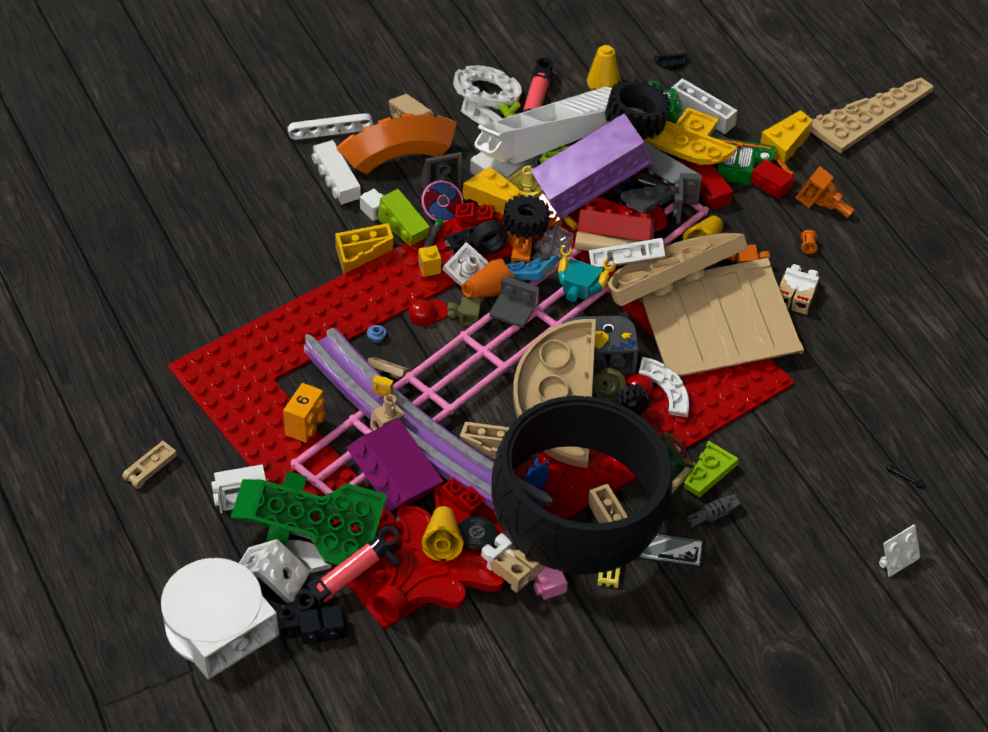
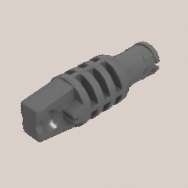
[686,494,740,528]

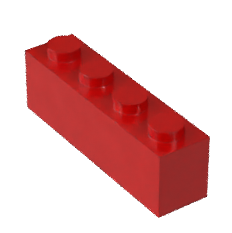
[678,158,733,210]
[578,206,656,241]

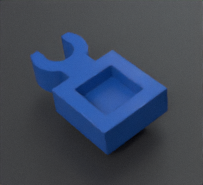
[525,457,549,491]

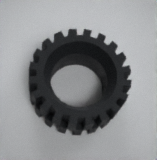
[605,79,671,140]

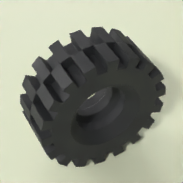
[503,195,550,239]

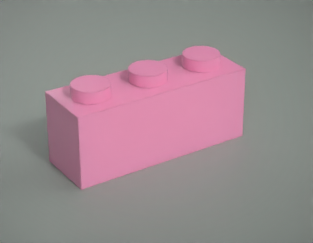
[533,566,567,600]

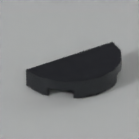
[654,53,687,70]

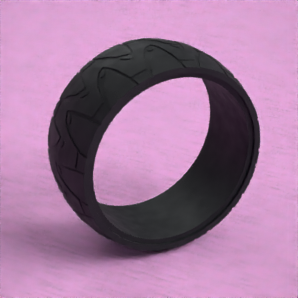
[491,396,672,574]

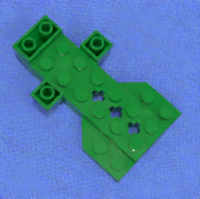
[231,471,387,574]

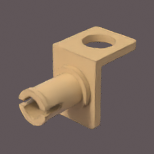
[370,394,404,431]

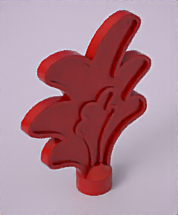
[371,485,505,622]

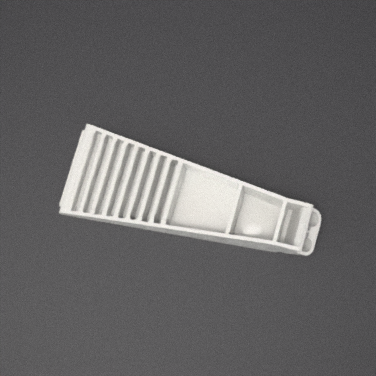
[475,87,645,164]

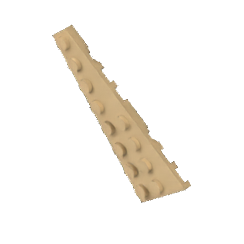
[811,78,934,153]

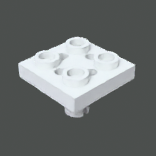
[442,242,489,287]

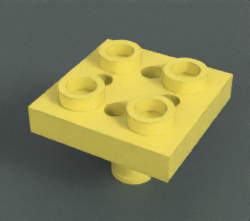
[506,165,543,199]

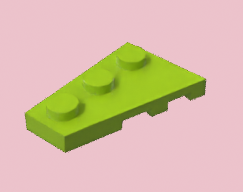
[684,441,739,498]

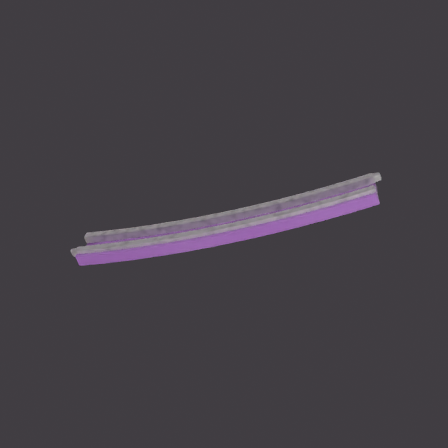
[304,328,553,509]

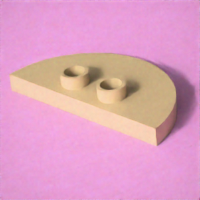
[609,233,748,306]
[513,319,596,468]

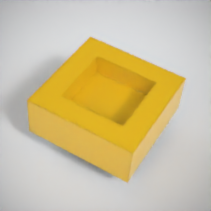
[372,375,394,396]

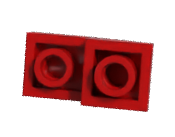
[455,202,495,224]
[440,477,486,512]

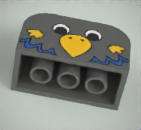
[562,316,638,376]

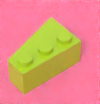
[378,189,430,246]

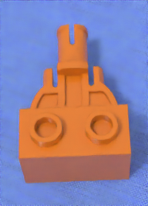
[795,166,854,218]

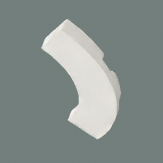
[639,357,689,417]

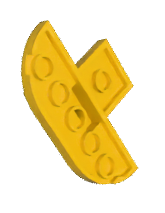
[640,107,737,165]

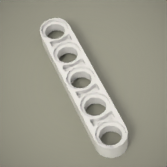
[288,113,373,140]

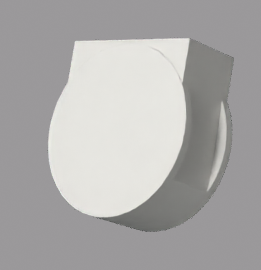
[161,558,279,680]

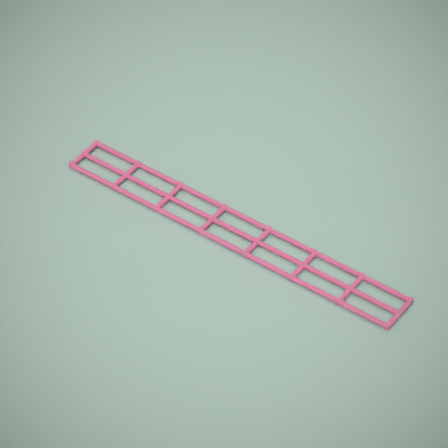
[291,185,709,495]

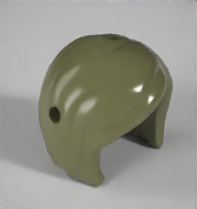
[592,368,626,403]

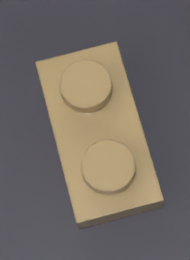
[368,357,409,379]

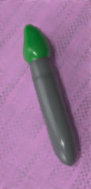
[424,218,443,248]

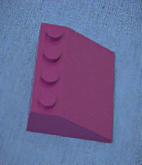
[346,418,444,517]

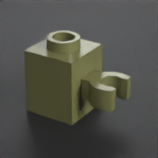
[447,296,481,327]

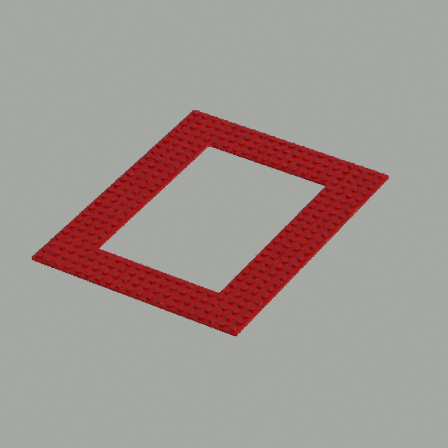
[168,190,794,628]

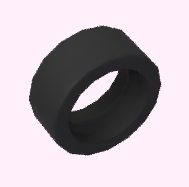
[471,220,509,255]

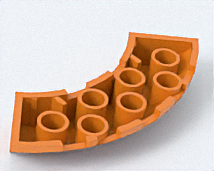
[336,113,457,174]

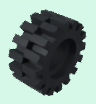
[612,384,650,416]

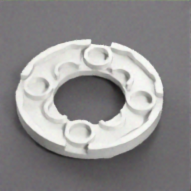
[453,66,522,109]

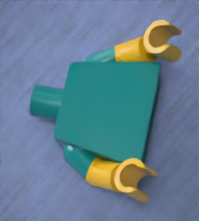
[558,245,616,302]

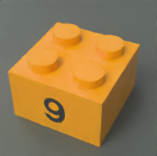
[283,383,326,443]

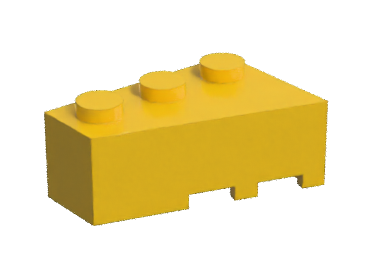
[335,223,393,274]

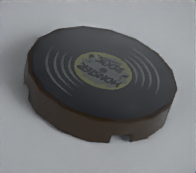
[458,516,497,553]

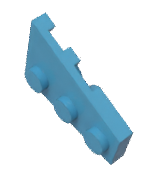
[505,255,559,282]

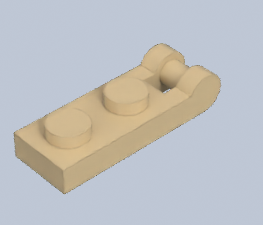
[122,441,177,489]

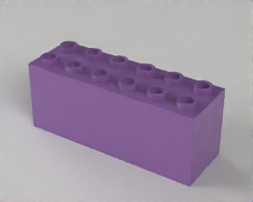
[531,114,654,219]

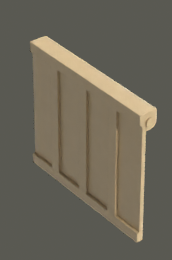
[638,258,804,377]

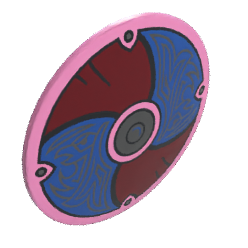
[422,180,463,223]

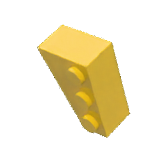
[760,110,812,164]
[463,166,527,214]

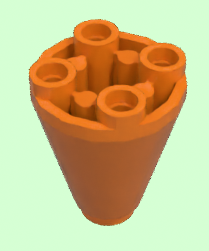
[462,258,515,298]

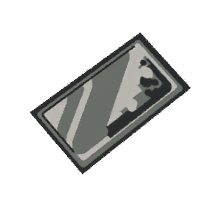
[637,533,706,568]

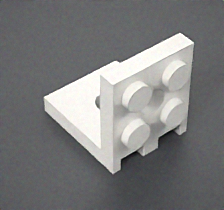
[239,539,311,604]

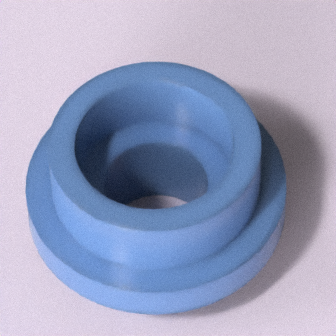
[367,325,386,343]

